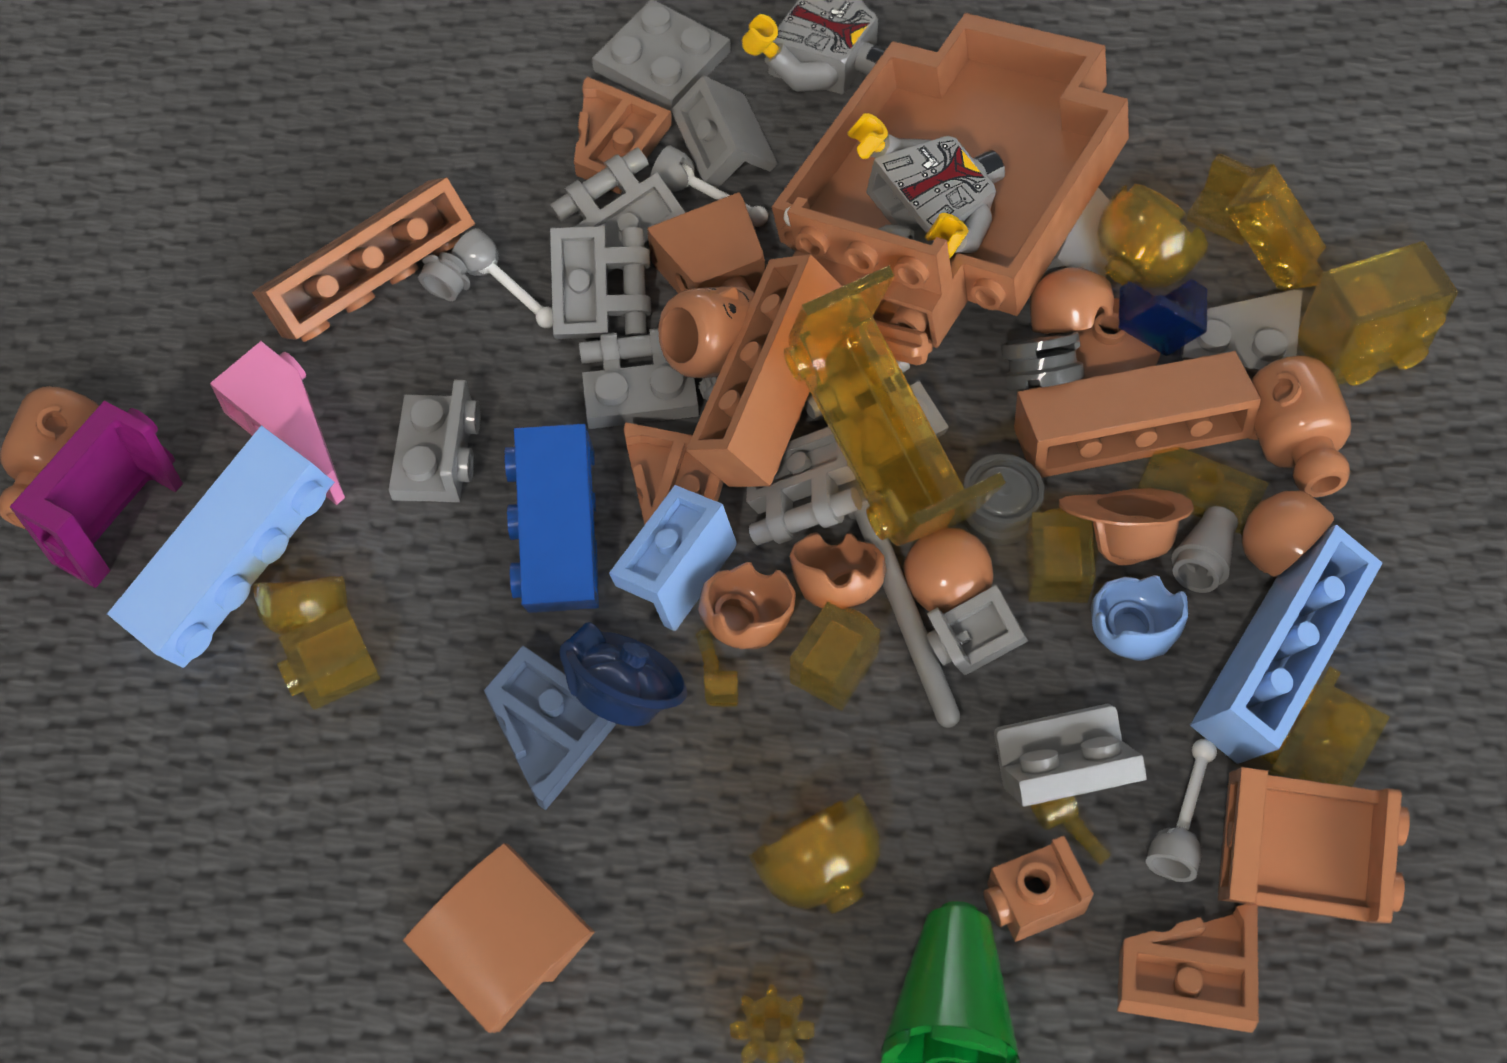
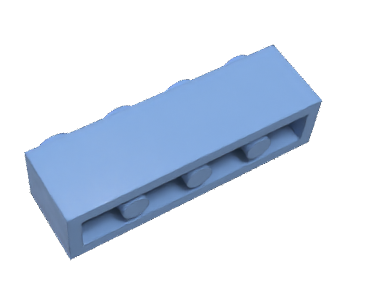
[107,425,335,668]
[1190,525,1383,764]

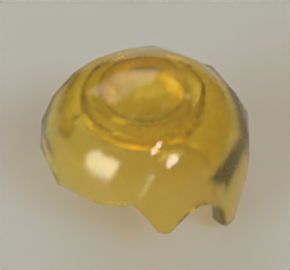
[253,576,347,638]

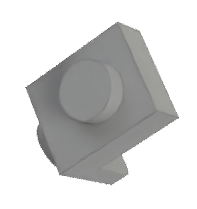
[926,585,1028,675]

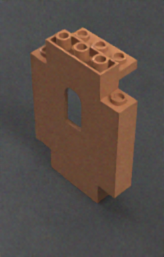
[772,13,1129,348]

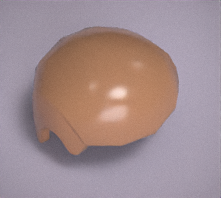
[1030,268,1114,334]
[1242,490,1334,577]
[903,527,993,614]
[789,532,886,610]
[698,562,796,649]

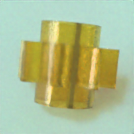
[730,984,815,1063]

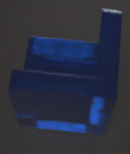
[1118,279,1207,356]

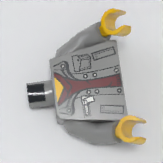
[742,0,886,94]
[847,113,1005,258]

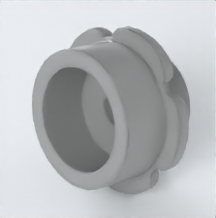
[418,252,471,301]

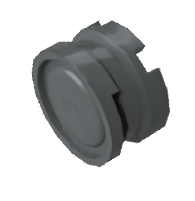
[1000,331,1085,390]
[959,454,1045,545]

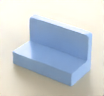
[609,485,737,631]

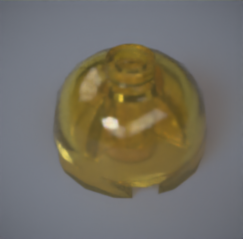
[1097,184,1209,288]
[748,792,880,914]

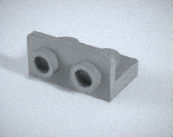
[389,380,481,502]
[994,704,1147,807]

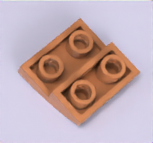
[403,843,595,1033]

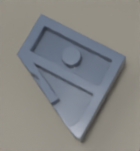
[484,646,616,810]

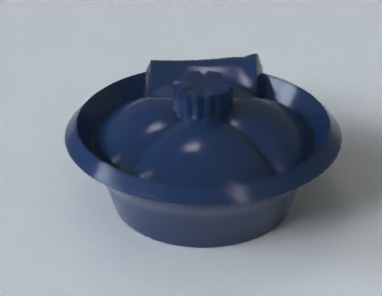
[560,622,687,726]

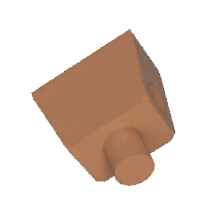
[647,192,765,293]

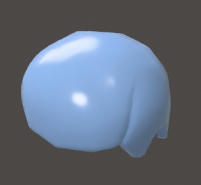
[1090,575,1188,661]

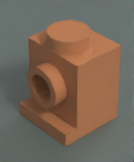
[984,836,1094,942]

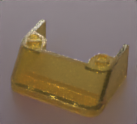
[784,266,1006,546]

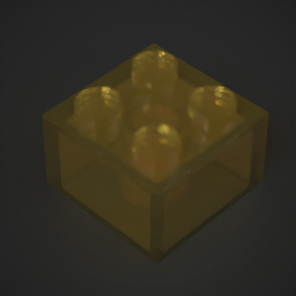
[1298,241,1458,386]

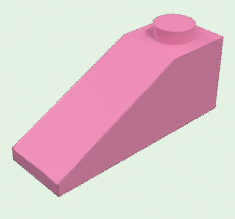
[210,341,345,505]

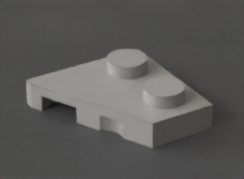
[1180,290,1303,379]

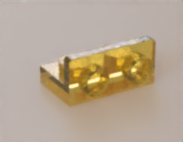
[1226,164,1326,291]
[1262,666,1390,787]

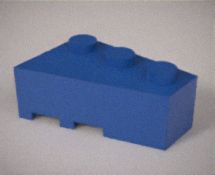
[505,424,599,613]

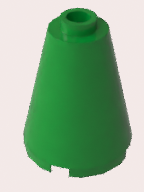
[880,901,1020,1063]

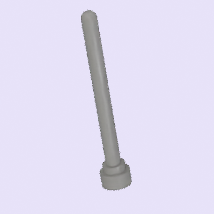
[838,468,960,728]

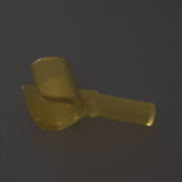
[696,630,738,707]
[1031,796,1111,865]

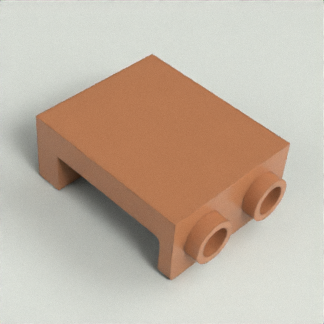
[1218,767,1410,923]

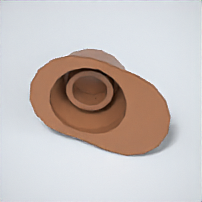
[1059,488,1194,566]

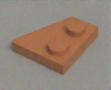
[574,76,672,194]
[623,422,724,525]
[1117,904,1259,1033]

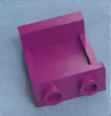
[10,400,183,588]

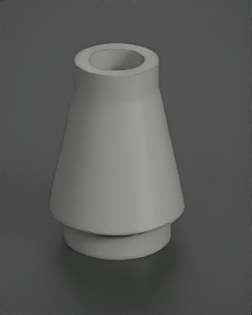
[1171,506,1238,593]

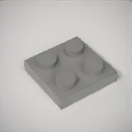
[592,0,731,111]

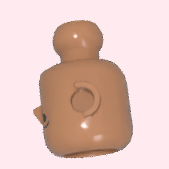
[658,286,755,378]
[1248,355,1352,497]
[0,386,99,529]

